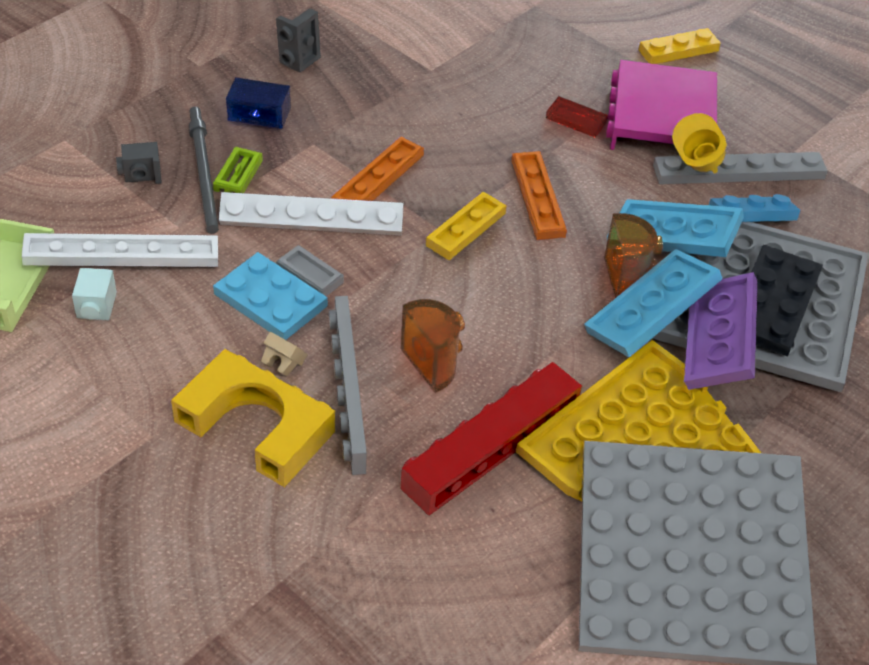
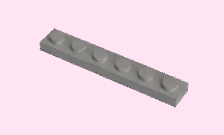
[653,152,828,184]
[329,296,367,475]

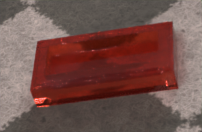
[546,96,608,138]

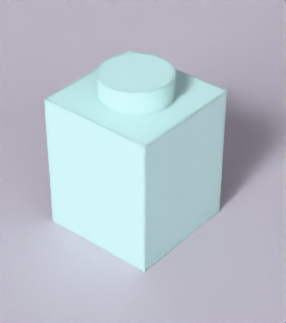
[72,268,117,320]

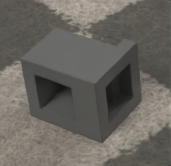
[116,142,162,184]

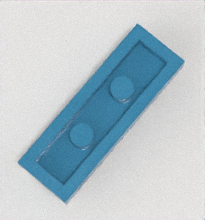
[709,194,800,222]

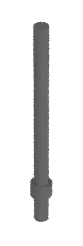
[189,107,219,234]

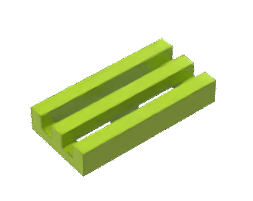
[213,147,263,193]

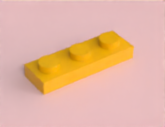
[639,28,721,64]
[426,192,507,260]

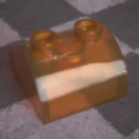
[604,213,663,298]
[400,299,465,393]

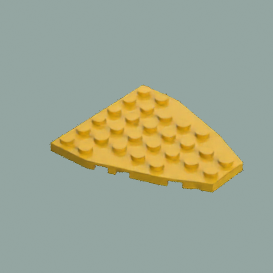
[516,340,761,502]

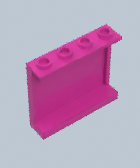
[606,60,717,150]

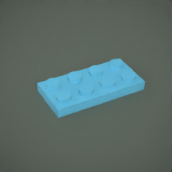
[607,199,744,257]
[584,249,723,357]

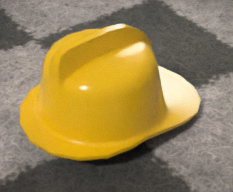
[672,113,727,174]

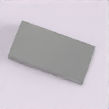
[276,245,344,296]

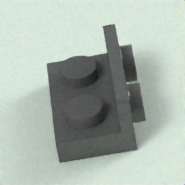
[276,8,321,72]

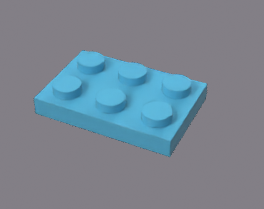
[213,252,328,340]

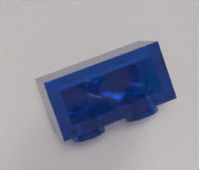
[226,77,291,129]

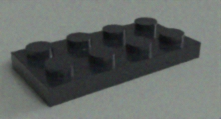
[751,244,823,356]

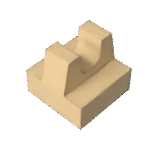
[261,332,308,376]

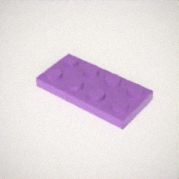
[684,272,757,390]

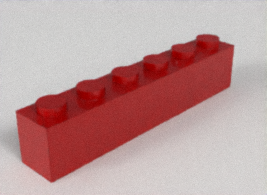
[400,362,582,516]

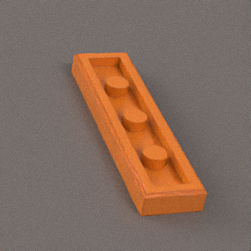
[331,137,424,201]
[512,151,567,240]

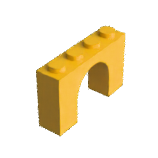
[171,349,335,488]

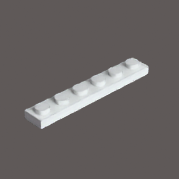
[219,192,403,236]
[22,233,218,267]

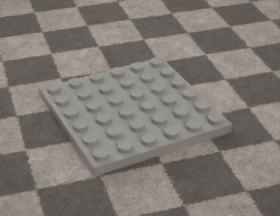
[652,222,869,392]
[578,441,817,665]

